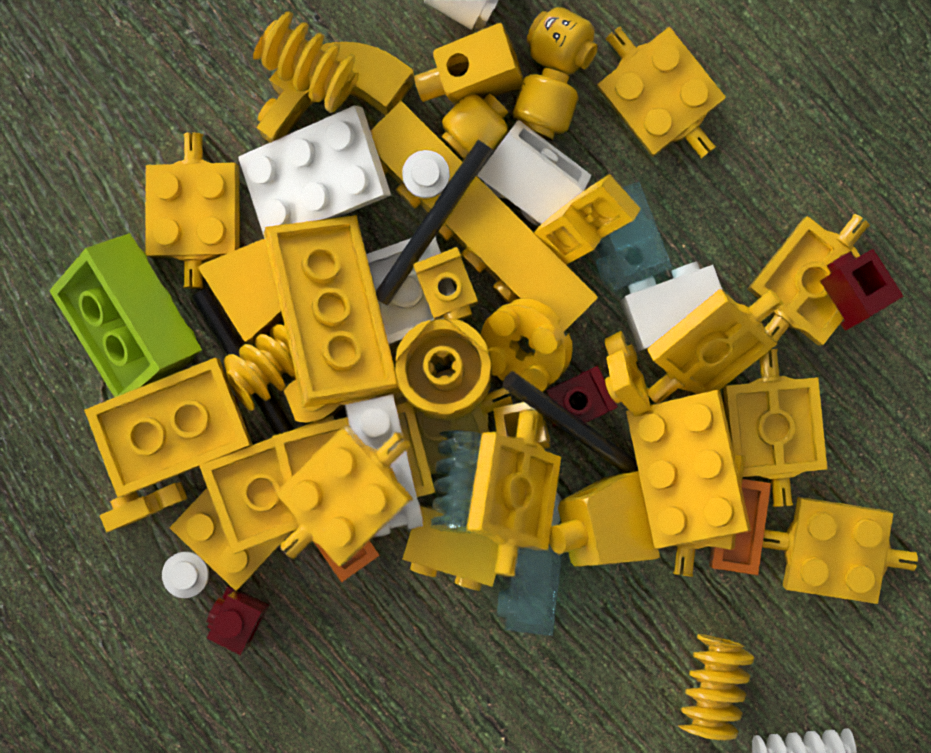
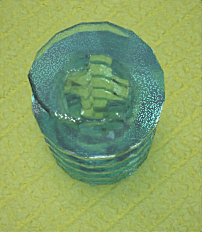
[430,430,482,534]

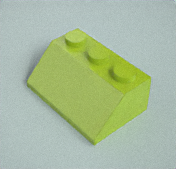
[49,233,202,398]

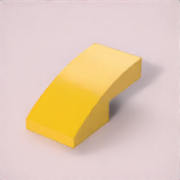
[534,174,641,265]

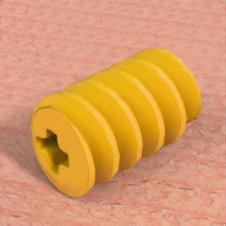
[253,11,359,113]
[224,324,297,411]
[678,634,755,740]

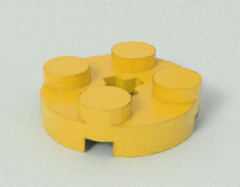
[481,298,573,391]

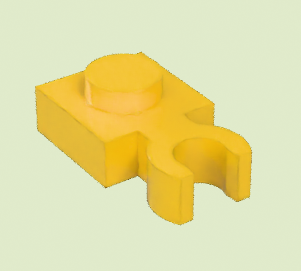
[605,331,651,417]
[99,482,188,532]

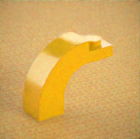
[256,42,415,142]

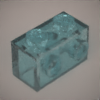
[596,182,673,293]
[496,545,562,636]

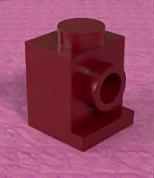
[820,249,904,331]
[544,365,618,432]
[206,585,270,655]

